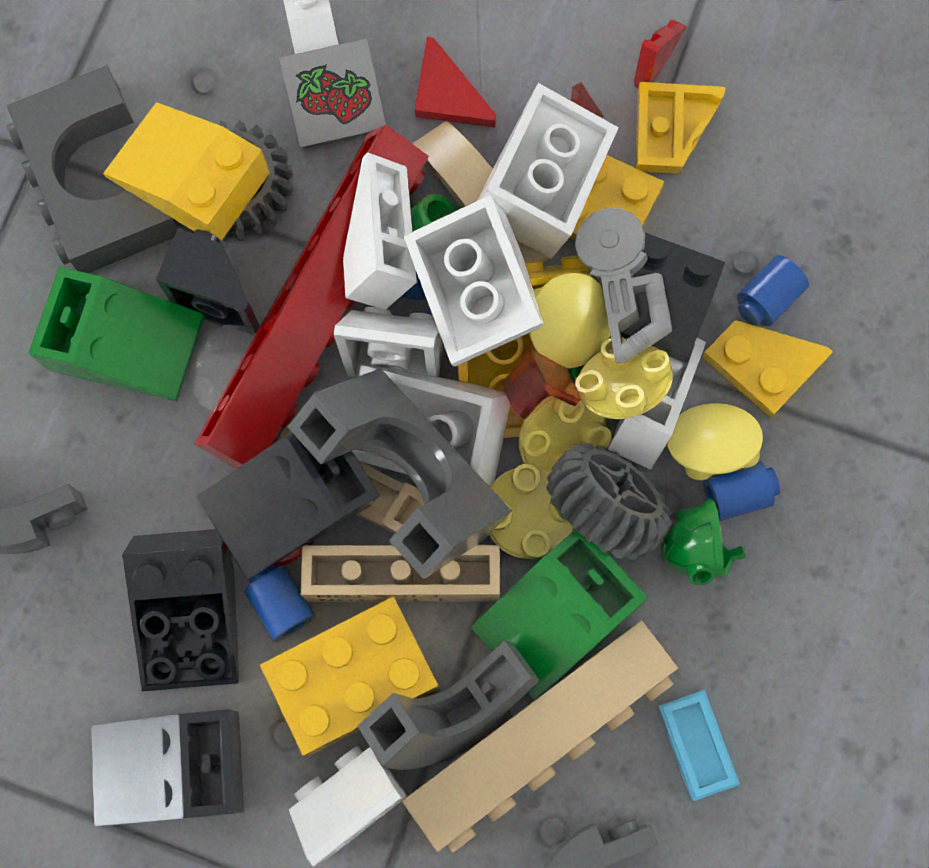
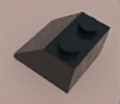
[156,229,260,337]
[621,233,725,363]

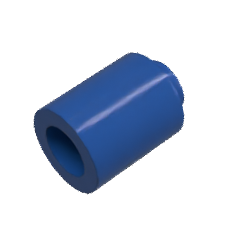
[737,255,809,327]
[703,461,780,521]
[244,565,315,642]

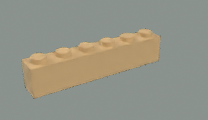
[402,620,678,853]

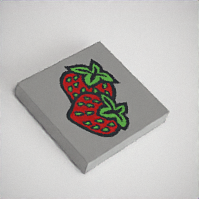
[279,38,386,147]

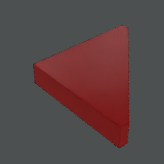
[633,19,687,87]
[414,37,496,128]

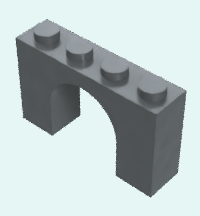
[6,65,179,273]
[288,368,512,579]

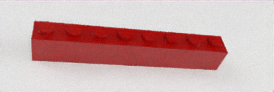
[194,124,429,469]

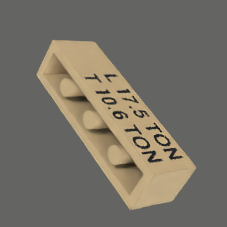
[301,545,500,602]

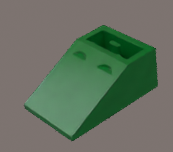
[28,267,205,402]
[470,531,648,701]

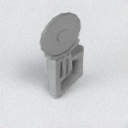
[575,208,672,364]

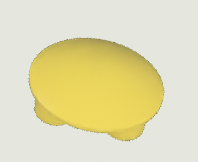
[529,273,610,368]
[575,337,673,419]
[519,391,611,475]
[667,403,763,480]
[489,464,573,560]

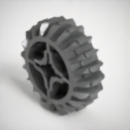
[219,120,293,241]
[546,442,672,561]

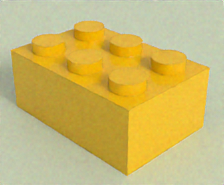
[260,596,440,757]

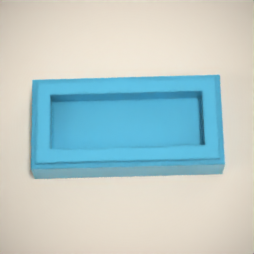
[657,690,740,801]

